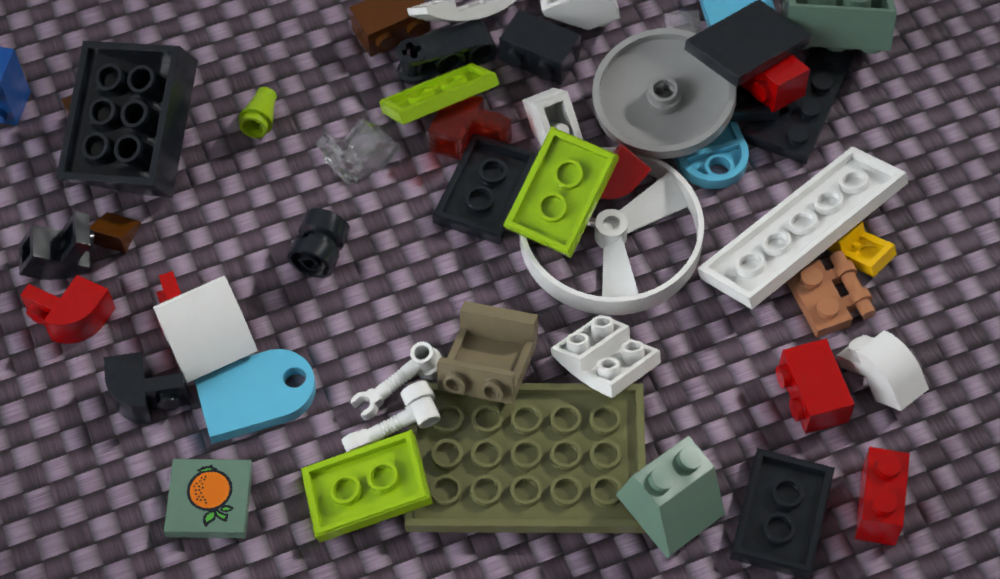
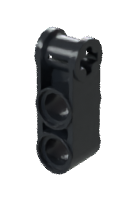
[396,19,498,84]

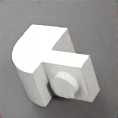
[836,330,929,411]

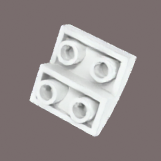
[153,276,258,383]
[551,315,661,398]

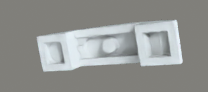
[407,0,517,22]

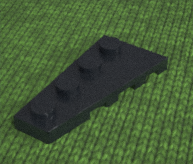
[741,47,855,165]

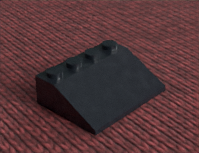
[56,41,198,197]

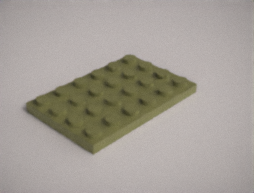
[405,383,646,533]

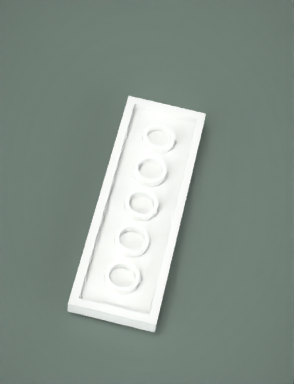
[697,146,908,309]

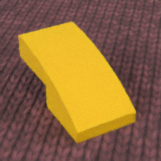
[828,221,897,278]

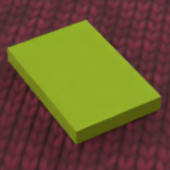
[379,63,500,125]
[503,126,619,258]
[301,430,433,543]

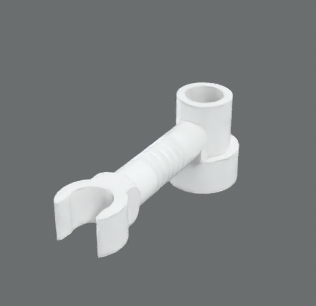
[350,342,442,421]
[341,380,441,452]

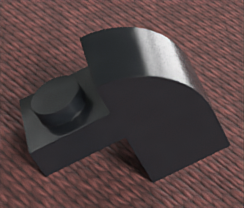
[19,211,94,280]
[104,352,190,424]

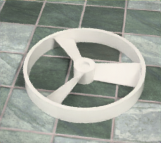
[519,147,704,315]

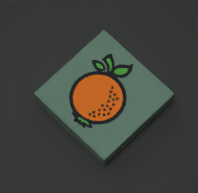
[164,459,253,538]

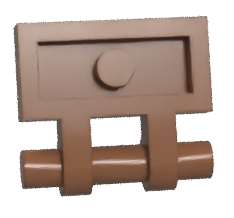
[787,251,876,338]

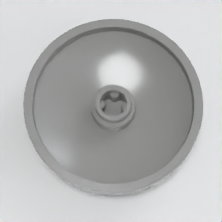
[592,28,736,159]

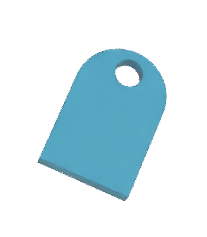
[674,121,749,189]
[194,349,316,444]

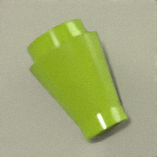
[238,87,277,138]

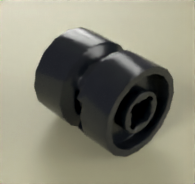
[287,208,350,278]

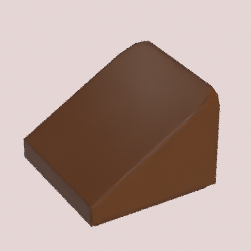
[90,212,141,253]

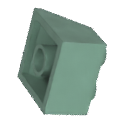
[616,435,725,558]

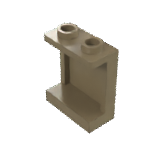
[437,301,538,405]

